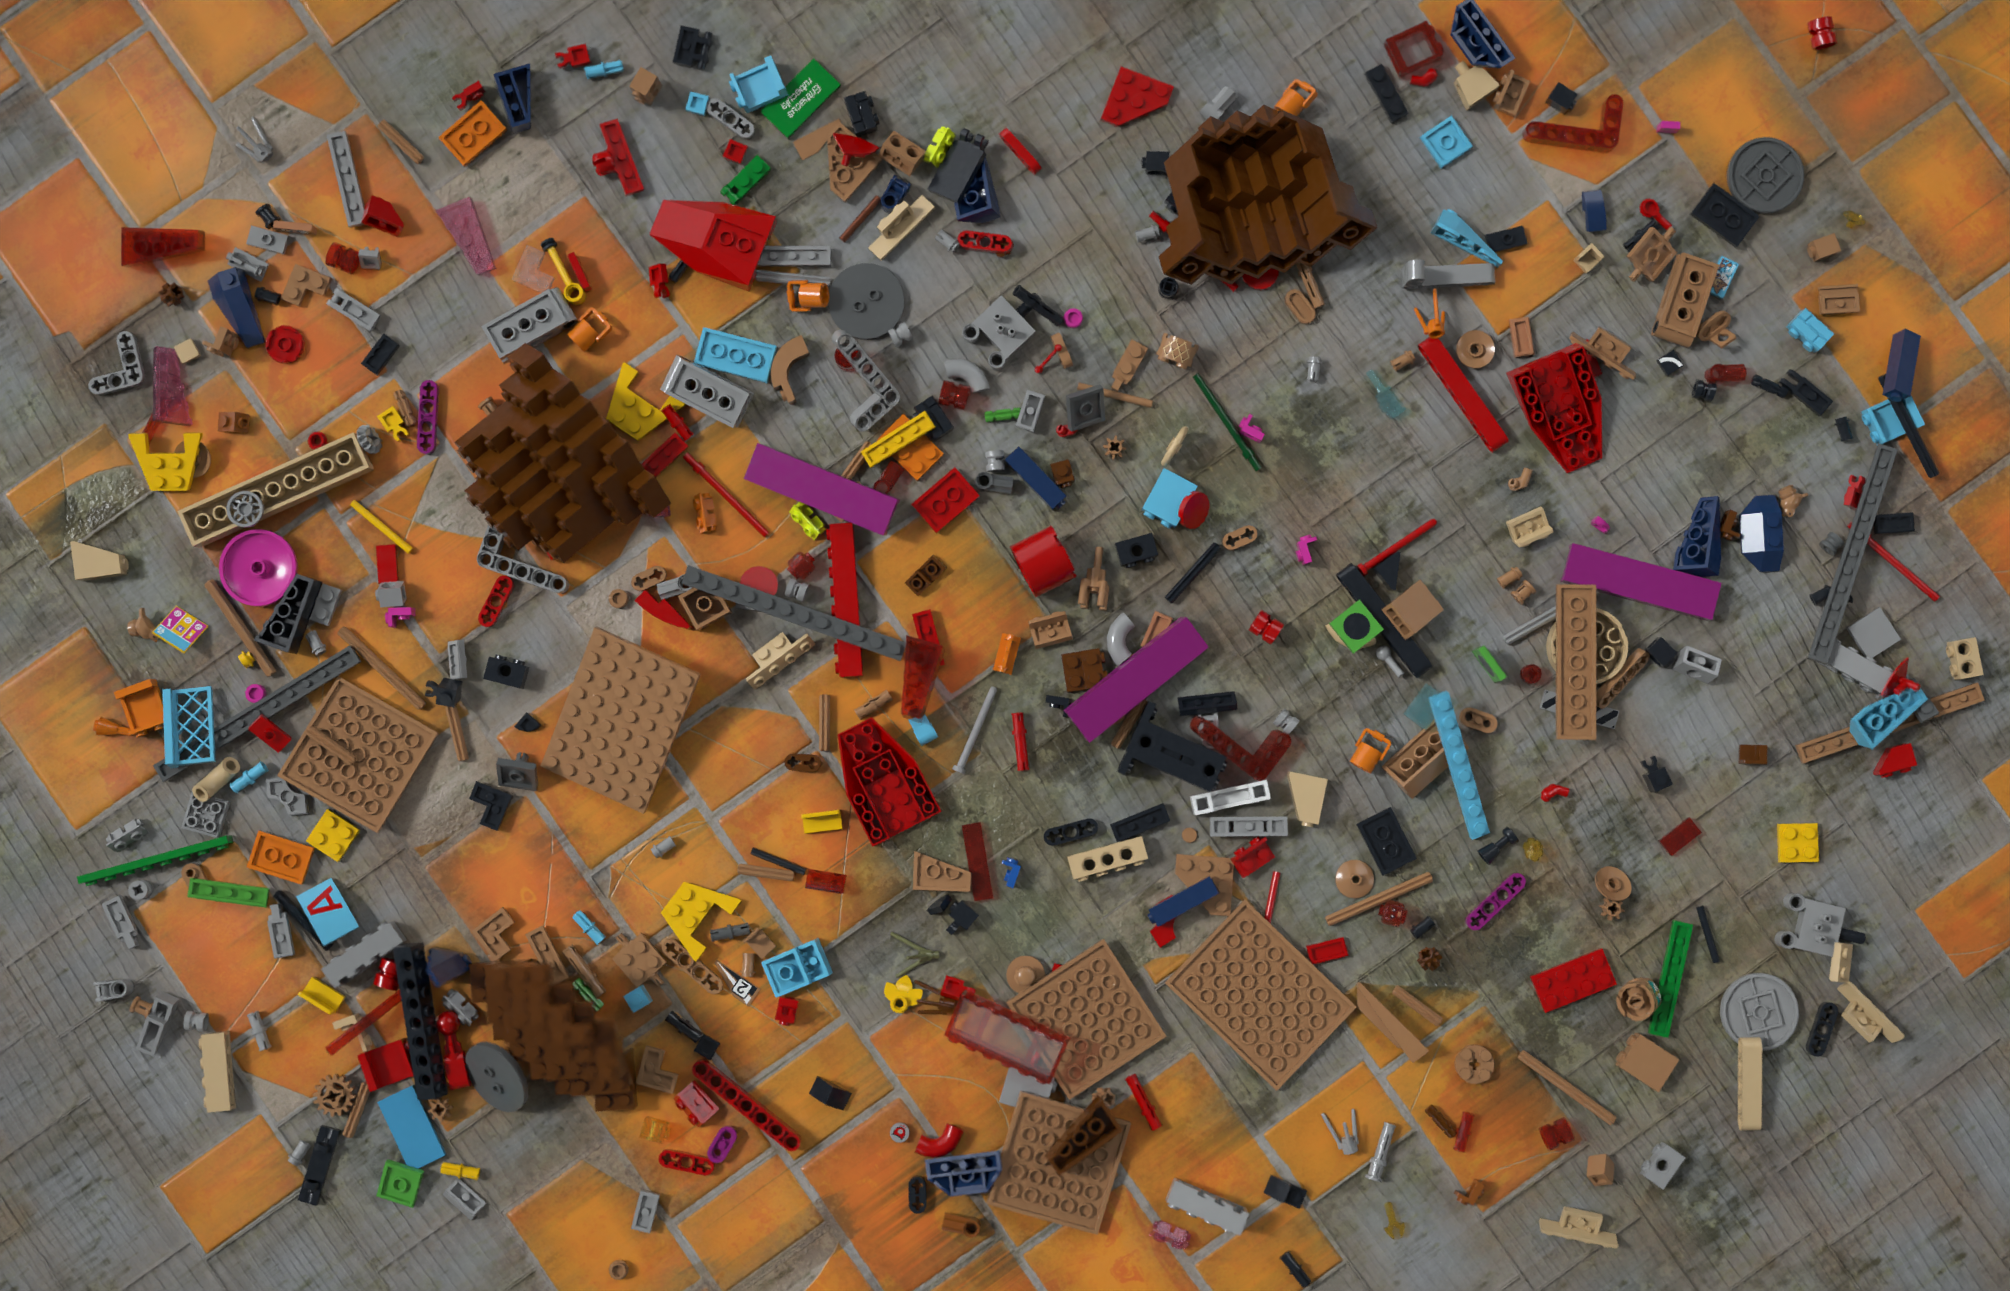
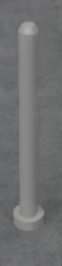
[952,686,997,774]

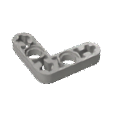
[88,331,146,395]

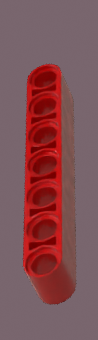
[1417,337,1509,453]
[692,1059,802,1151]

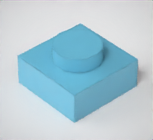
[685,91,710,116]

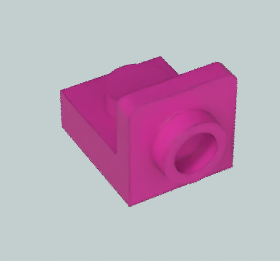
[1238,414,1265,443]
[385,607,415,628]

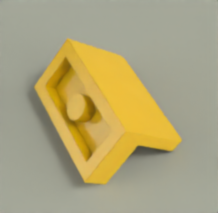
[801,810,843,833]
[298,976,346,1015]

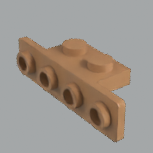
[1569,326,1636,380]

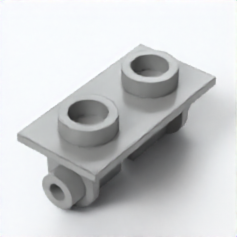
[226,247,269,281]
[106,818,149,852]
[442,989,480,1027]

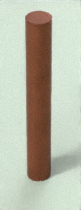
[839,195,881,243]

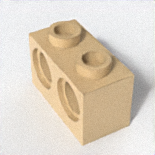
[1946,637,1984,680]

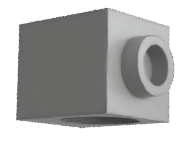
[375,581,407,607]

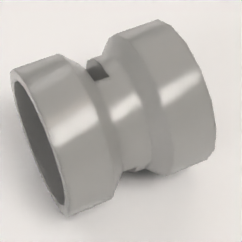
[888,322,913,348]
[985,450,1005,472]
[785,578,809,602]
[1273,708,1300,735]
[183,1011,209,1032]

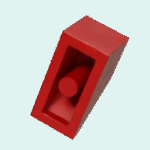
[361,195,404,237]

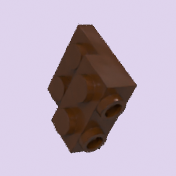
[1061,648,1107,692]

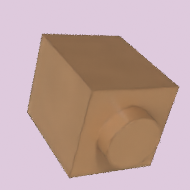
[1807,233,1841,262]

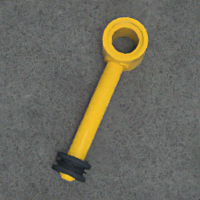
[540,238,586,306]

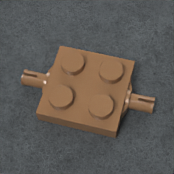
[1627,227,1677,282]
[612,933,667,988]

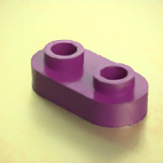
[707,1126,737,1163]

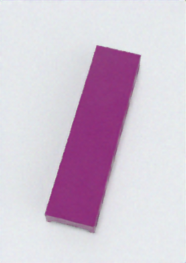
[744,443,900,536]
[1560,543,1722,621]
[1063,617,1209,743]

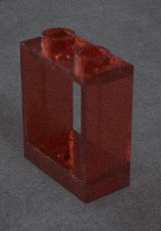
[1383,21,1444,78]

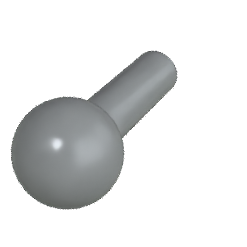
[1376,646,1404,678]

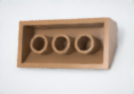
[1381,719,1469,799]

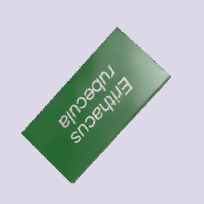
[760,58,841,139]

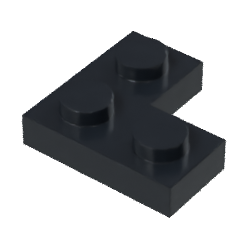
[469,781,513,831]

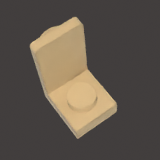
[332,1013,372,1052]

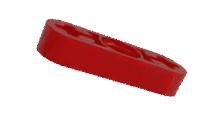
[999,128,1042,175]
[958,230,1013,254]
[478,575,514,627]
[659,1149,715,1176]

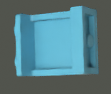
[729,55,788,113]
[1861,396,1925,445]
[1142,468,1198,529]

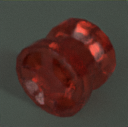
[1520,664,1542,684]

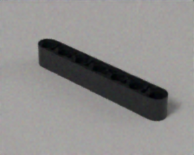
[1336,563,1433,679]

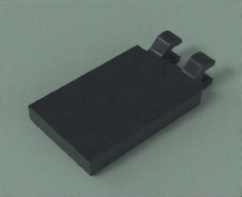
[928,128,989,204]

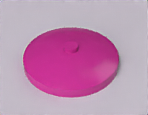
[219,529,298,606]

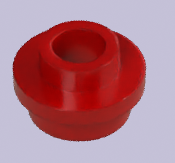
[308,432,328,450]

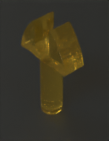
[1383,1202,1405,1240]

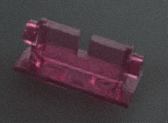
[1149,1220,1191,1250]

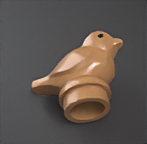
[1778,485,1808,518]
[127,608,159,642]

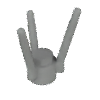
[236,117,274,163]
[1321,1109,1359,1155]

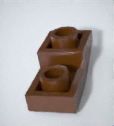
[905,555,947,596]

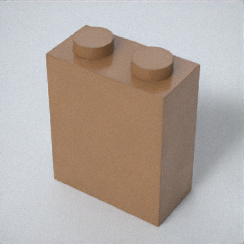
[1382,580,1444,640]
[1615,1033,1679,1092]

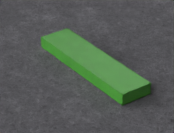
[187,878,270,908]

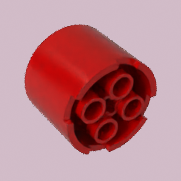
[1010,526,1077,598]

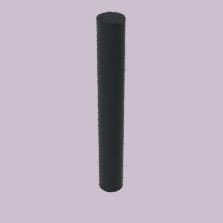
[750,847,807,875]
[1696,905,1720,963]

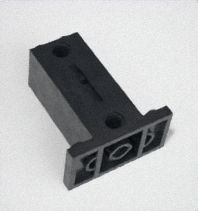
[1116,701,1228,792]

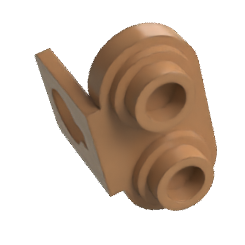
[1696,311,1737,348]

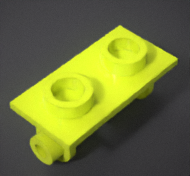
[923,126,956,168]
[789,502,826,540]

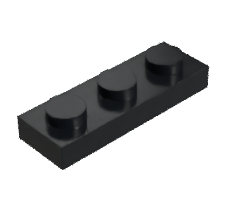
[1364,64,1409,124]
[1177,691,1237,716]
[1110,803,1170,842]

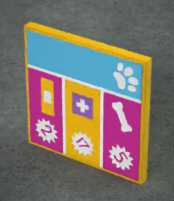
[152,606,208,654]

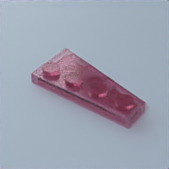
[435,197,496,276]
[153,346,193,427]

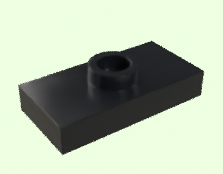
[1485,225,1528,253]
[361,333,400,376]
[1874,512,1915,534]

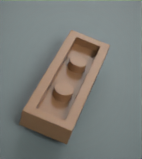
[525,925,570,983]

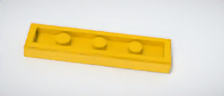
[861,411,936,468]

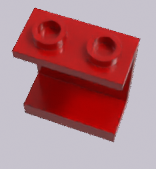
[357,1038,414,1092]

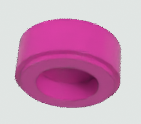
[1064,308,1083,328]
[245,684,266,703]

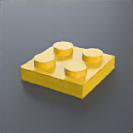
[306,809,360,862]
[1777,823,1819,862]

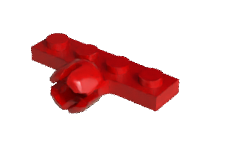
[592,118,644,196]

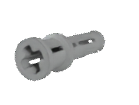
[1365,1122,1396,1182]

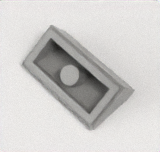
[1016,390,1045,433]
[443,1178,486,1220]

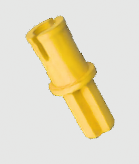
[440,1162,480,1180]

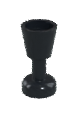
[1477,826,1519,865]

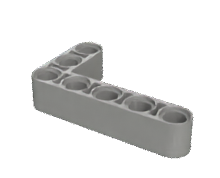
[1401,260,1495,289]
[832,330,900,432]
[477,525,569,594]

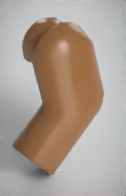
[1508,468,1533,491]

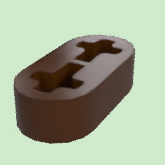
[784,753,821,772]

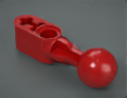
[436,1011,472,1090]

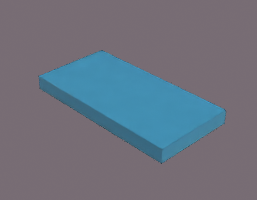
[377,1085,446,1169]

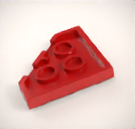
[1100,66,1174,127]

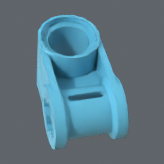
[908,709,938,746]

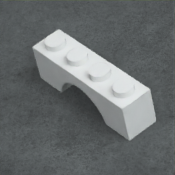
[1190,780,1271,815]

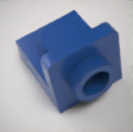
[1001,857,1021,888]

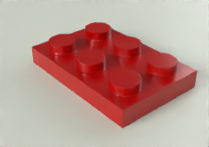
[911,467,980,534]

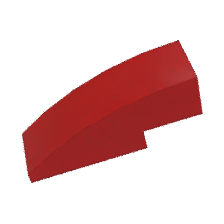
[634,590,692,630]

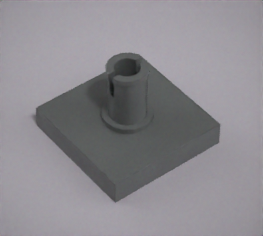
[1066,384,1105,432]
[496,752,538,791]

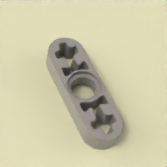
[706,98,755,140]

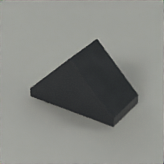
[1373,552,1401,591]
[809,1076,852,1111]

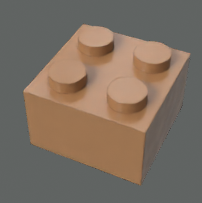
[678,588,732,631]

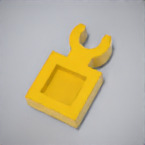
[377,406,410,442]

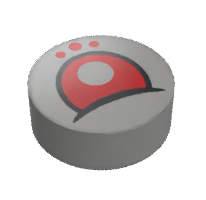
[890,1122,910,1143]

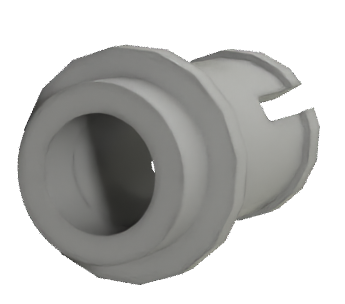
[1135,224,1160,243]
[935,230,959,253]
[1307,357,1322,381]
[305,630,326,656]
[651,836,676,858]
[288,1140,311,1166]

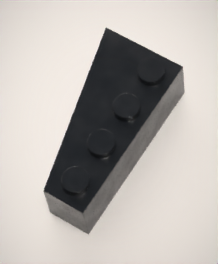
[254,574,323,654]

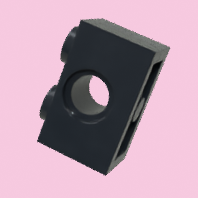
[1114,533,1158,568]
[483,654,530,689]

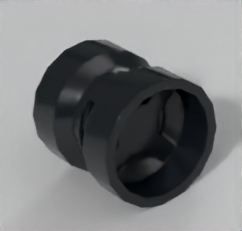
[1158,277,1178,299]
[1692,379,1717,402]

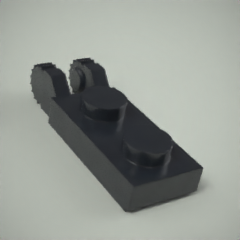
[1779,369,1833,417]

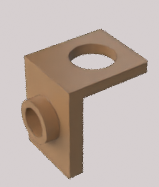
[743,927,776,959]

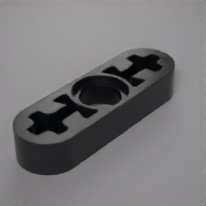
[1043,818,1098,846]
[1806,1002,1838,1057]

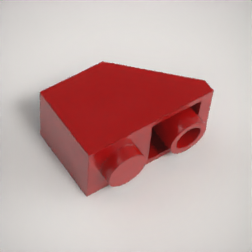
[1873,743,1917,778]

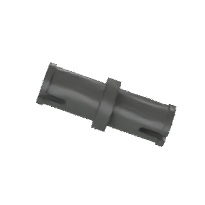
[710,922,750,942]

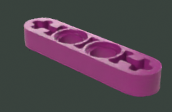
[417,380,439,455]
[1465,873,1526,930]

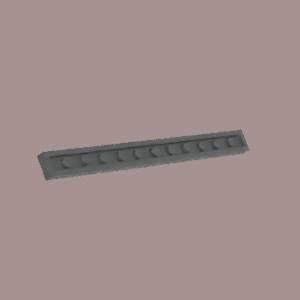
[1807,444,1898,665]
[682,565,907,661]
[153,645,362,782]

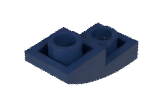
[1582,190,1607,232]

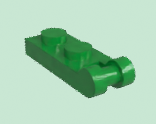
[720,155,771,205]

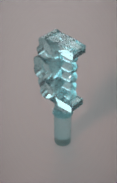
[1366,369,1406,419]

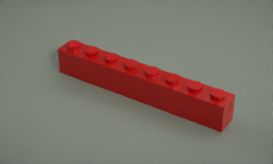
[826,522,863,678]

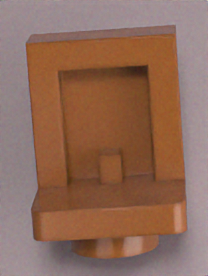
[218,412,250,433]
[1454,1179,1485,1206]

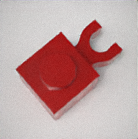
[775,996,800,1026]

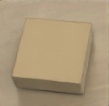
[174,338,201,365]

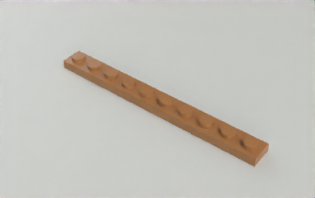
[1795,682,1985,763]

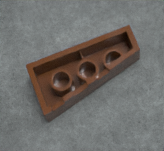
[1045,1095,1123,1176]

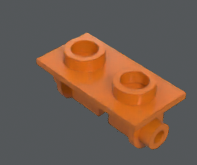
[693,493,717,534]
[993,633,1021,675]

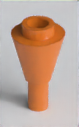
[93,717,131,736]

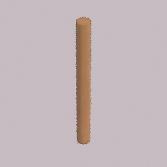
[1077,383,1153,408]

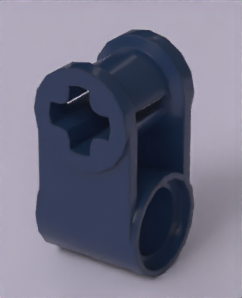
[881,175,912,213]

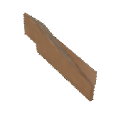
[1356,982,1429,1063]

